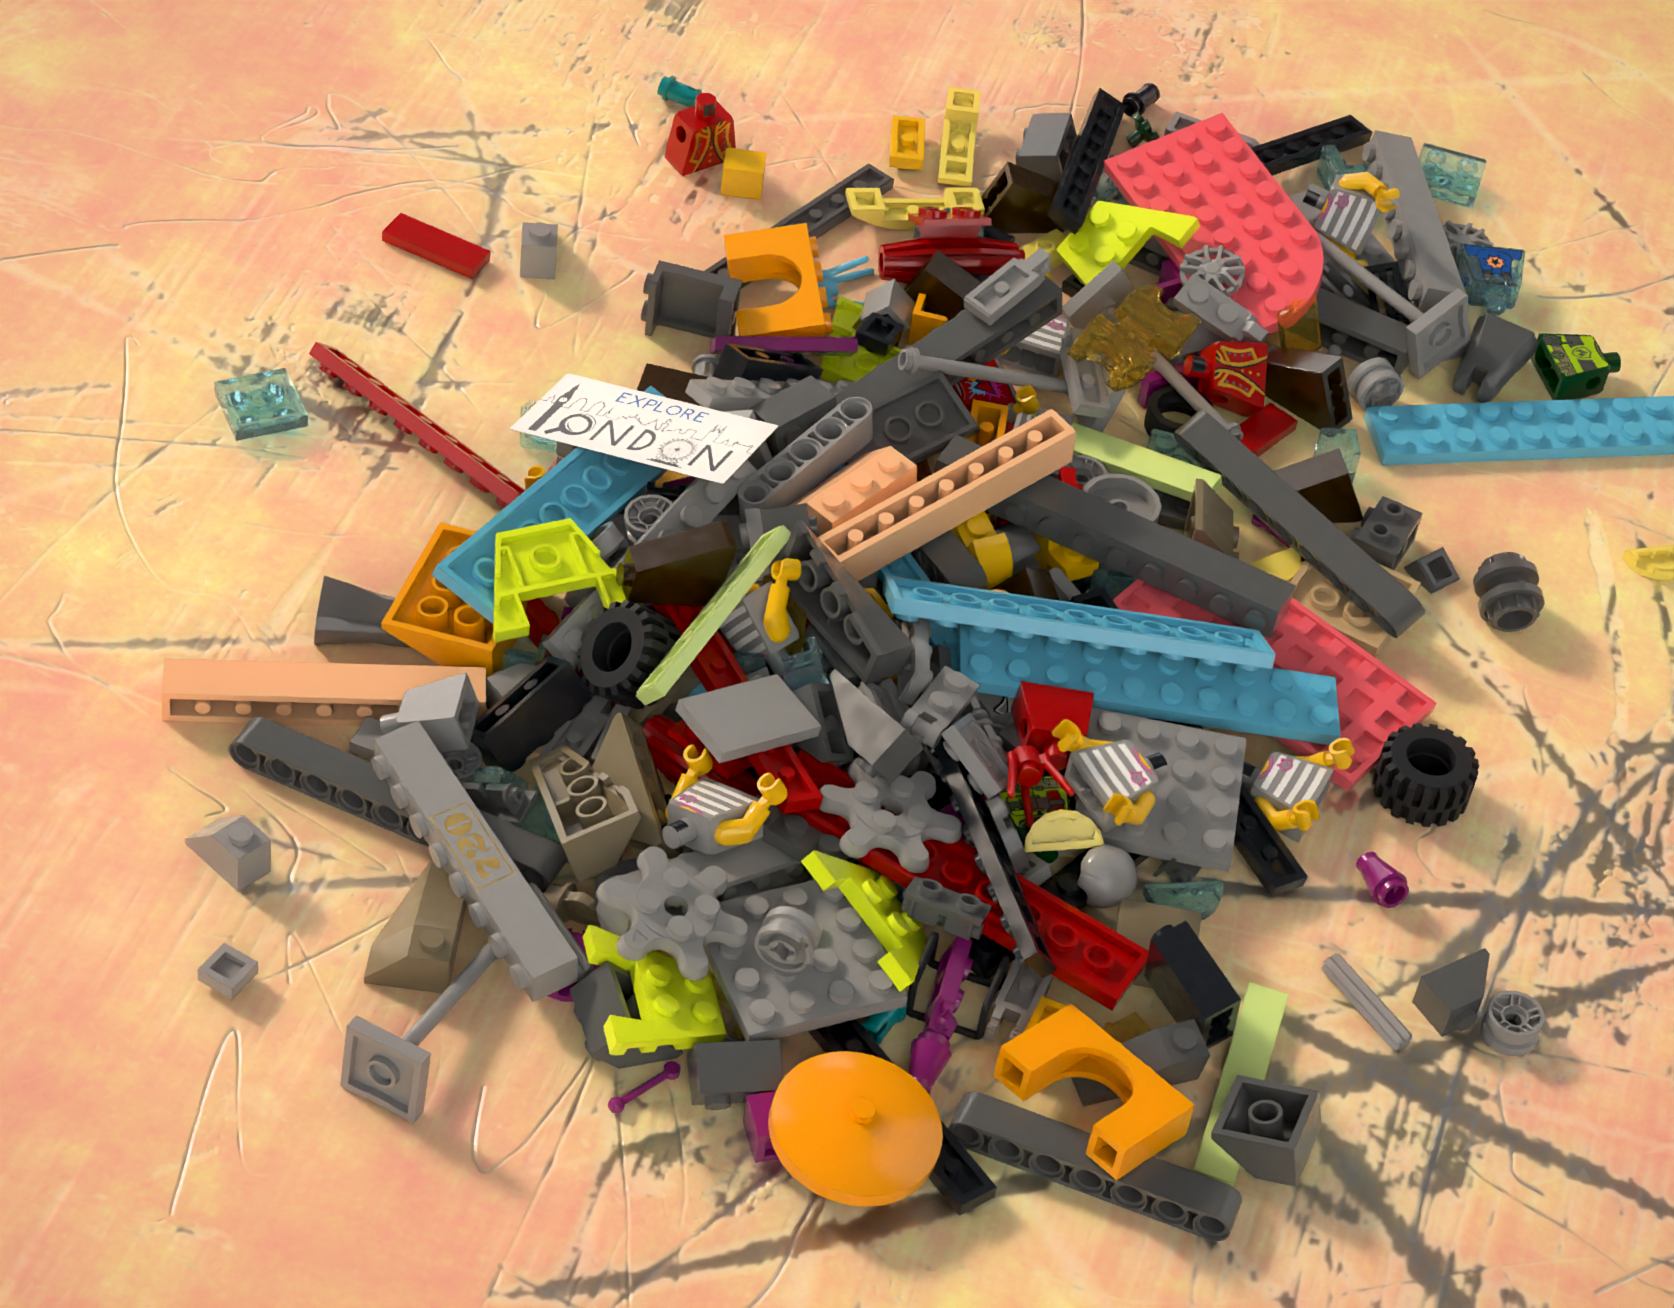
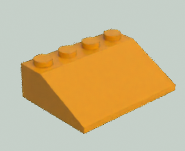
[381,522,533,678]

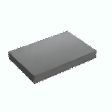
[675,674,821,763]

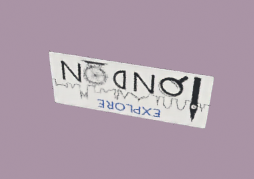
[510,373,778,484]

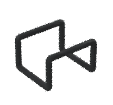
[906,932,1010,1040]

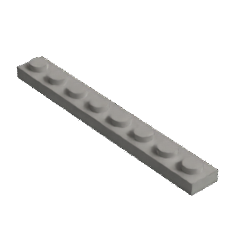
[542,460,757,669]

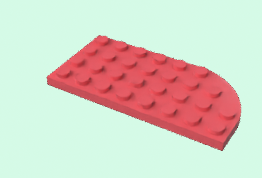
[1104,113,1324,342]
[1113,579,1437,792]

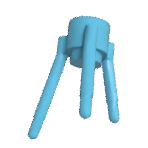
[818,256,874,309]

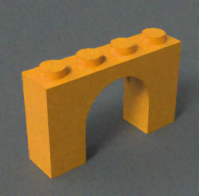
[723,223,833,337]
[993,1003,1195,1181]

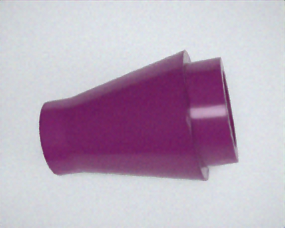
[1356,852,1409,908]
[908,1031,952,1095]

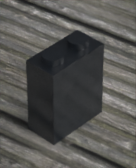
[1144,920,1241,1049]

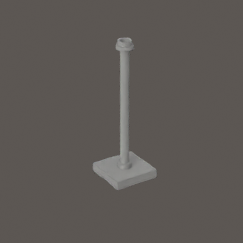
[1306,218,1471,379]
[1062,260,1243,441]
[898,340,1127,433]
[340,942,497,1123]

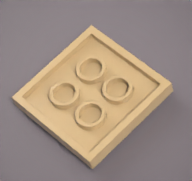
[1290,560,1421,658]

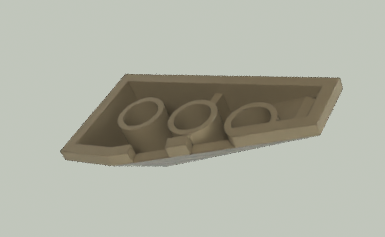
[529,745,641,882]
[364,859,467,994]

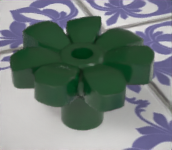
[1126,112,1160,148]

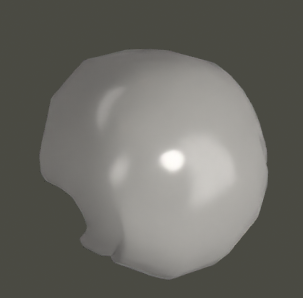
[1077,844,1137,908]

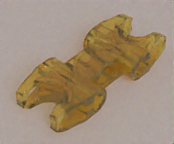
[1067,284,1202,392]

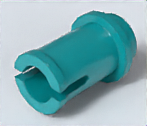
[657,75,702,108]
[861,1003,907,1045]

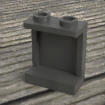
[641,260,742,339]

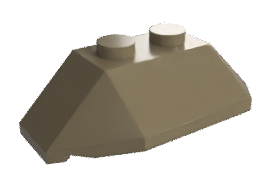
[592,712,683,859]

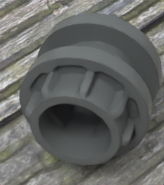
[1473,552,1545,632]

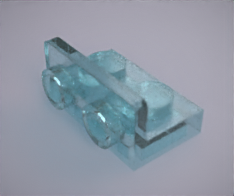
[1419,143,1487,208]

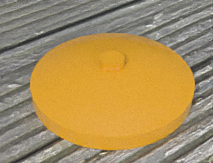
[768,1051,943,1207]

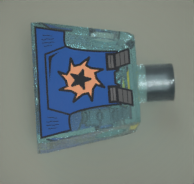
[1456,243,1525,316]

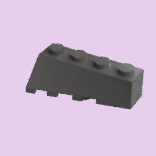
[773,520,914,684]

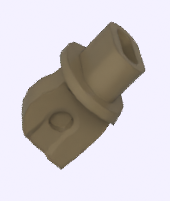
[543,882,601,928]

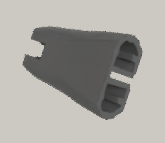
[1453,313,1539,403]
[314,575,410,647]

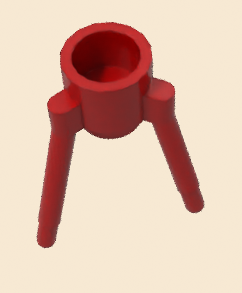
[1006,745,1075,828]

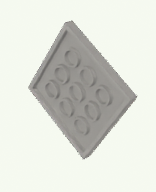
[1075,707,1247,872]
[704,880,908,1041]

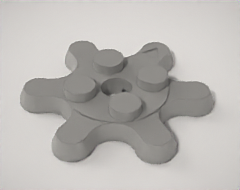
[819,757,962,873]
[596,846,749,981]

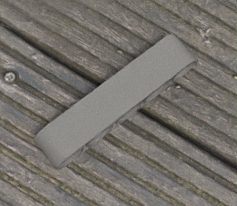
[737,397,873,523]

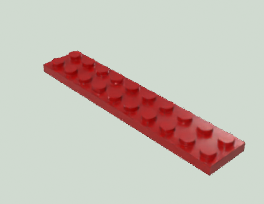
[776,749,1148,1011]

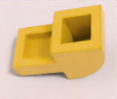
[951,511,1013,590]
[1033,534,1099,581]

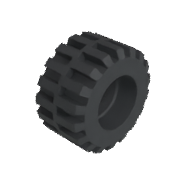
[577,600,682,709]
[1373,723,1479,827]

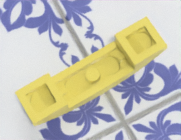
[937,86,981,187]
[845,188,985,231]

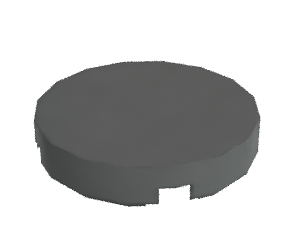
[985,795,1031,875]

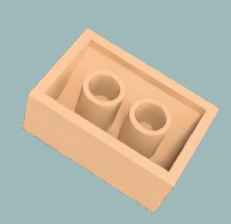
[788,446,917,536]

